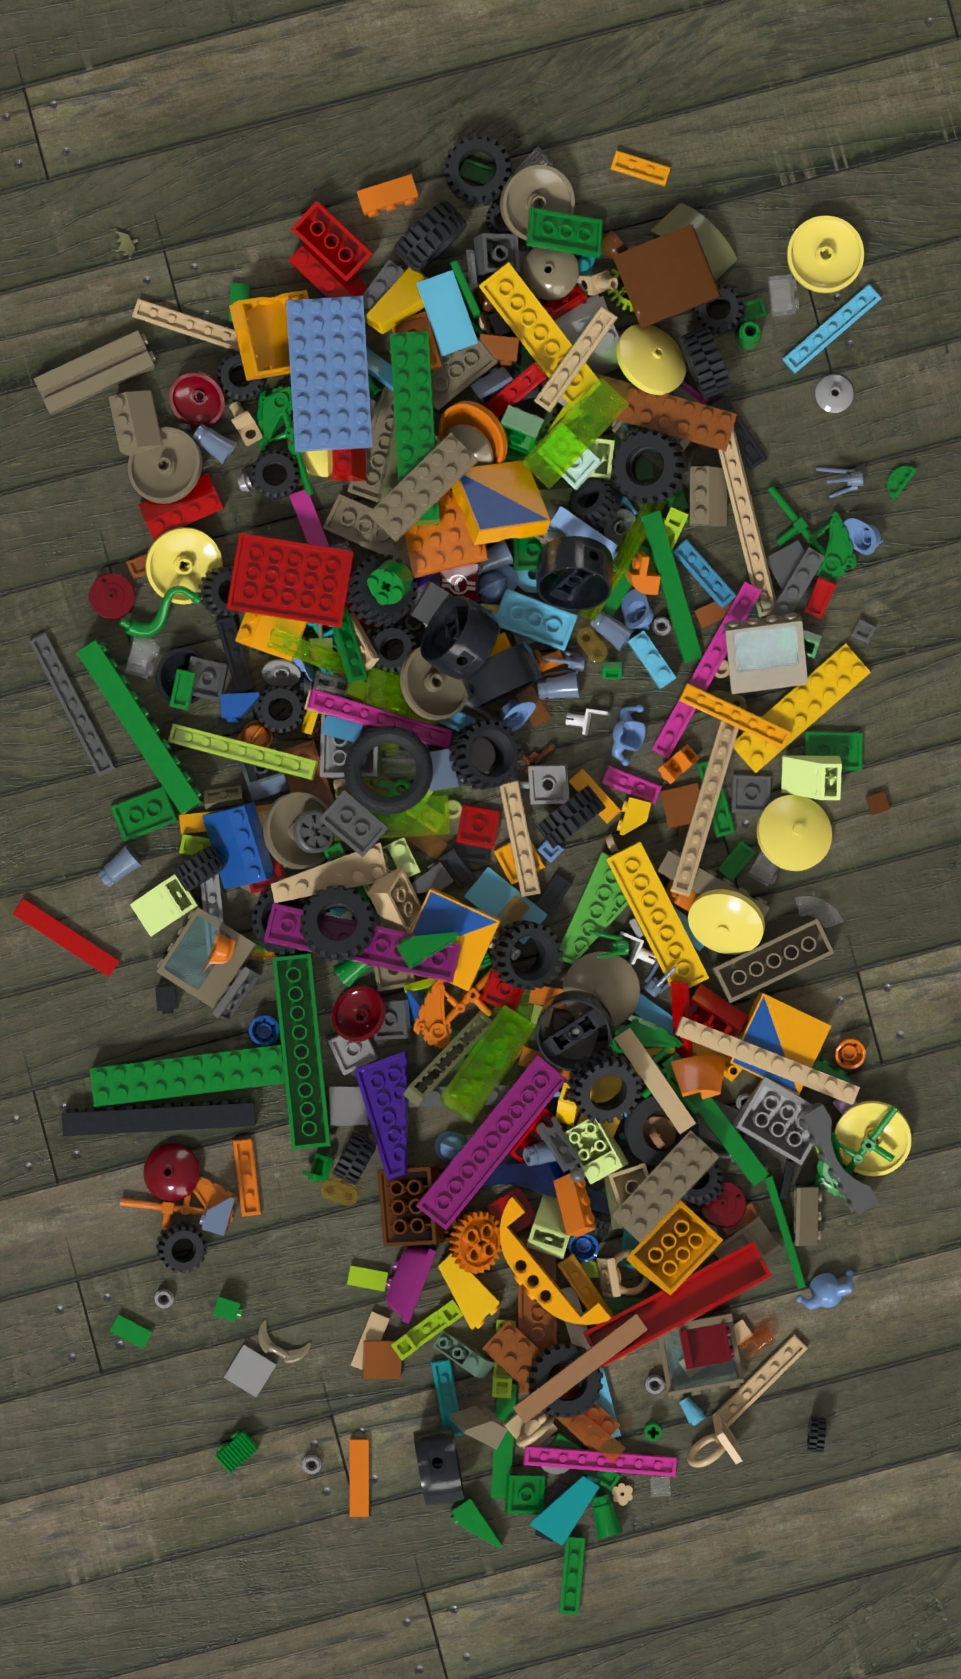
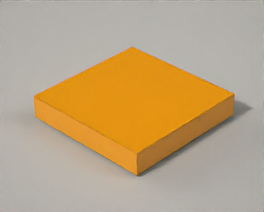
[493,839,545,885]

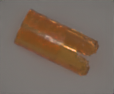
[738,1327,775,1360]

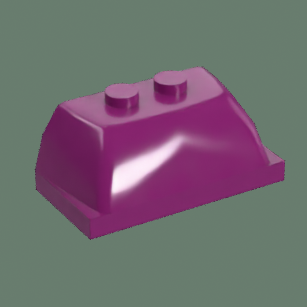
[385,1245,437,1324]

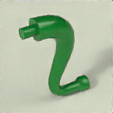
[119,585,202,639]

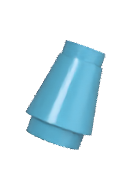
[679,1396,706,1426]

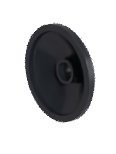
[155,648,204,704]

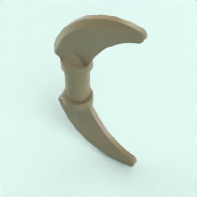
[258,1320,311,1363]

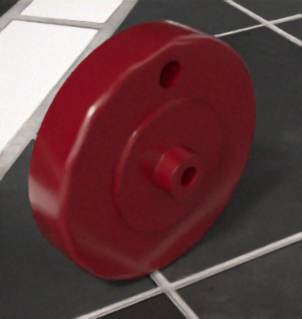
[89,573,136,620]
[700,1181,747,1228]

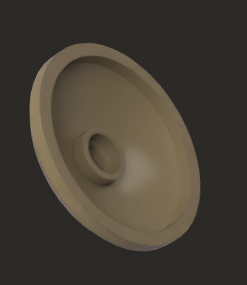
[522,247,579,301]
[444,424,494,467]

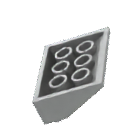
[320,700,383,780]
[732,1077,830,1165]

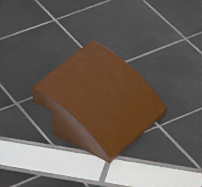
[613,224,721,329]
[377,1163,467,1247]

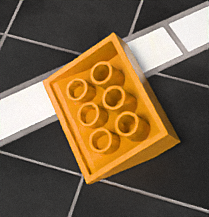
[235,613,307,662]
[626,1201,723,1295]

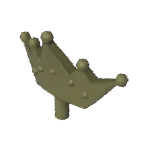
[115,230,138,259]

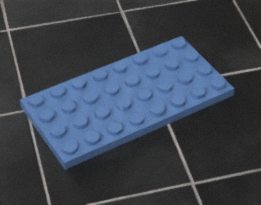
[286,296,373,452]

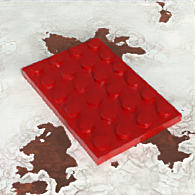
[227,533,354,628]

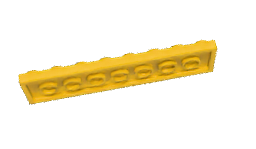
[479,262,602,408]
[733,644,871,773]
[606,841,709,988]

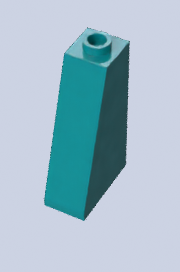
[530,1475,600,1546]

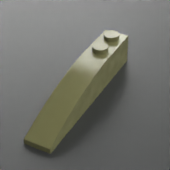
[376,416,398,506]
[403,1010,495,1107]

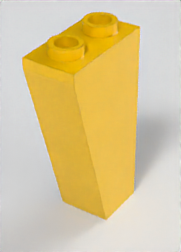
[366,268,428,334]
[438,1252,500,1330]

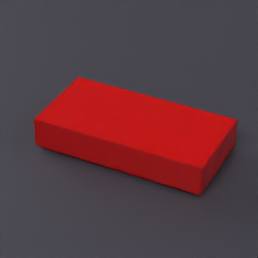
[804,576,836,619]

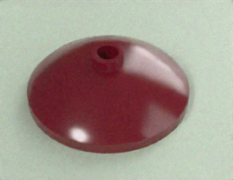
[169,372,225,427]
[332,986,386,1042]
[143,1143,200,1201]

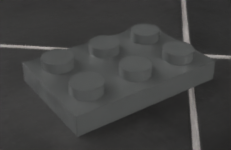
[319,790,388,858]
[212,966,261,1023]

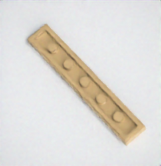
[132,298,240,351]
[534,306,618,413]
[499,780,541,897]
[614,1028,696,1134]
[713,1334,808,1427]

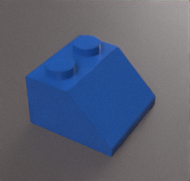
[221,692,261,722]

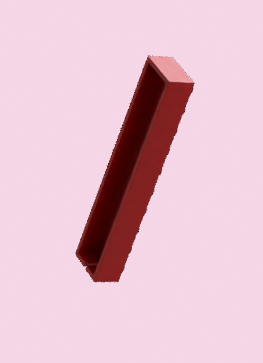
[583,1242,772,1368]

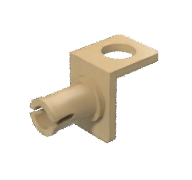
[577,270,618,296]
[229,401,263,446]

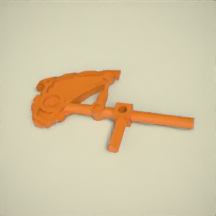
[413,968,493,1049]
[120,1177,237,1235]

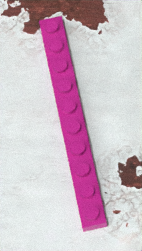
[651,582,762,759]

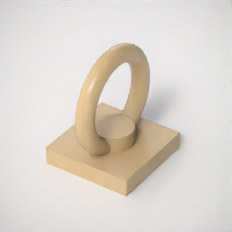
[596,1249,651,1297]
[503,1411,558,1449]
[687,1413,743,1468]

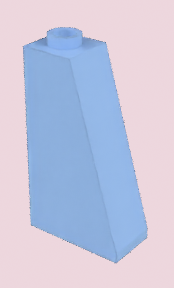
[548,506,618,561]

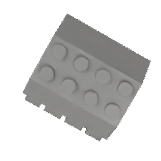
[554,294,620,375]

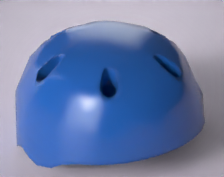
[249,1016,280,1046]
[568,1233,599,1262]

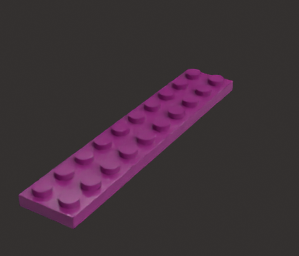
[264,903,461,983]
[415,1055,567,1230]

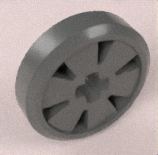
[293,810,335,853]

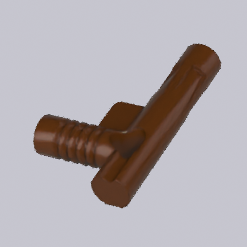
[519,743,556,774]

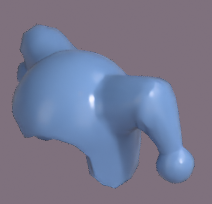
[612,704,646,766]
[796,1270,854,1310]

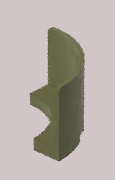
[650,203,737,281]

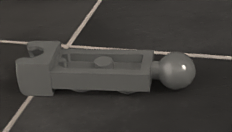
[536,1116,585,1183]

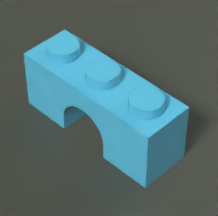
[627,631,676,690]

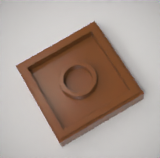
[660,783,699,829]
[362,1340,402,1379]

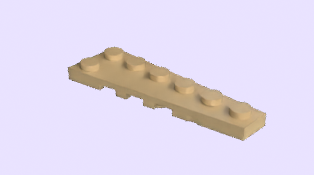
[271,842,387,903]

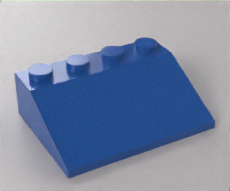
[202,802,276,889]

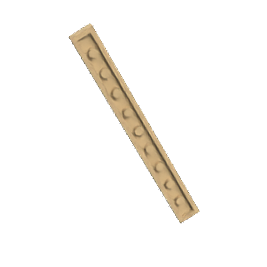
[718,426,776,617]
[670,720,739,897]
[675,1017,860,1105]

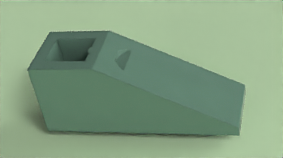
[433,1330,495,1379]

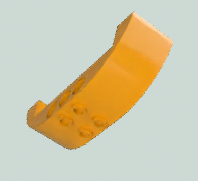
[500,1195,611,1325]

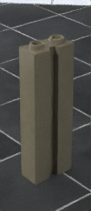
[33,330,156,416]

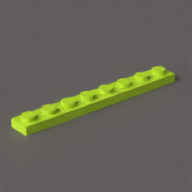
[168,724,318,780]

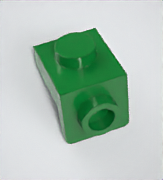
[302,1153,333,1183]

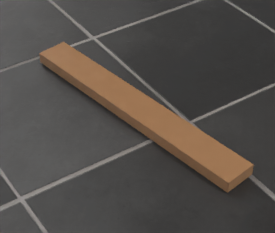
[513,1314,648,1423]

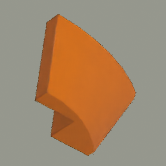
[671,1055,727,1099]

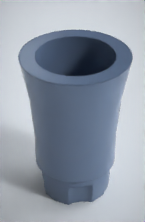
[192,424,237,465]
[478,540,514,575]
[590,610,635,651]
[537,672,580,699]
[97,845,142,887]
[523,1141,556,1166]

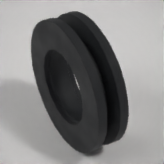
[624,1094,699,1167]

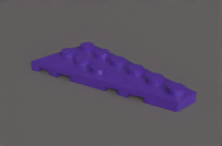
[354,1051,408,1180]

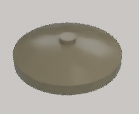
[500,164,575,241]
[128,427,202,504]
[400,646,468,720]
[263,792,336,870]
[563,952,640,1029]

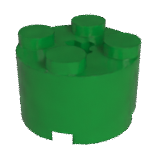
[367,559,413,605]

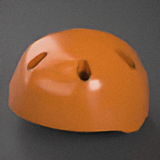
[835,1038,866,1069]

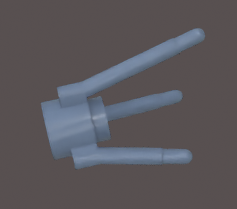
[816,467,863,498]
[542,647,585,677]
[644,961,677,997]

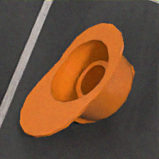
[236,720,273,748]
[202,929,235,973]

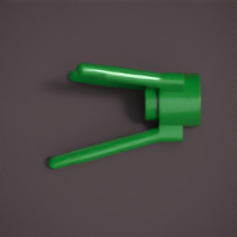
[582,930,629,959]

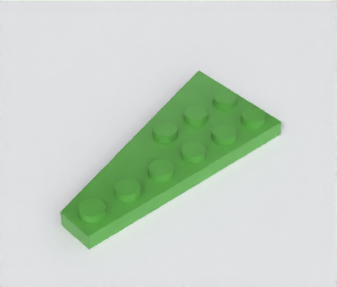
[558,852,628,965]

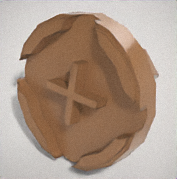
[643,1115,676,1149]

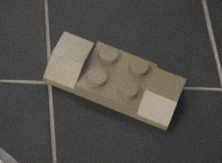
[700,1217,781,1269]

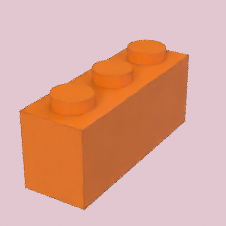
[357,174,419,217]
[553,1174,596,1237]

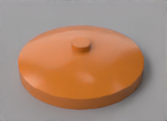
[439,401,508,464]

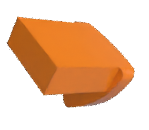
[533,649,564,672]

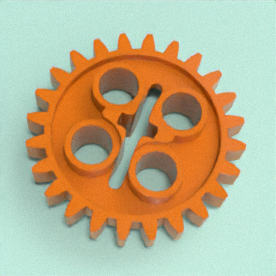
[449,1211,502,1274]

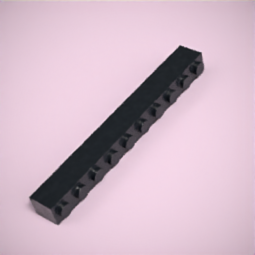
[62,1099,256,1136]

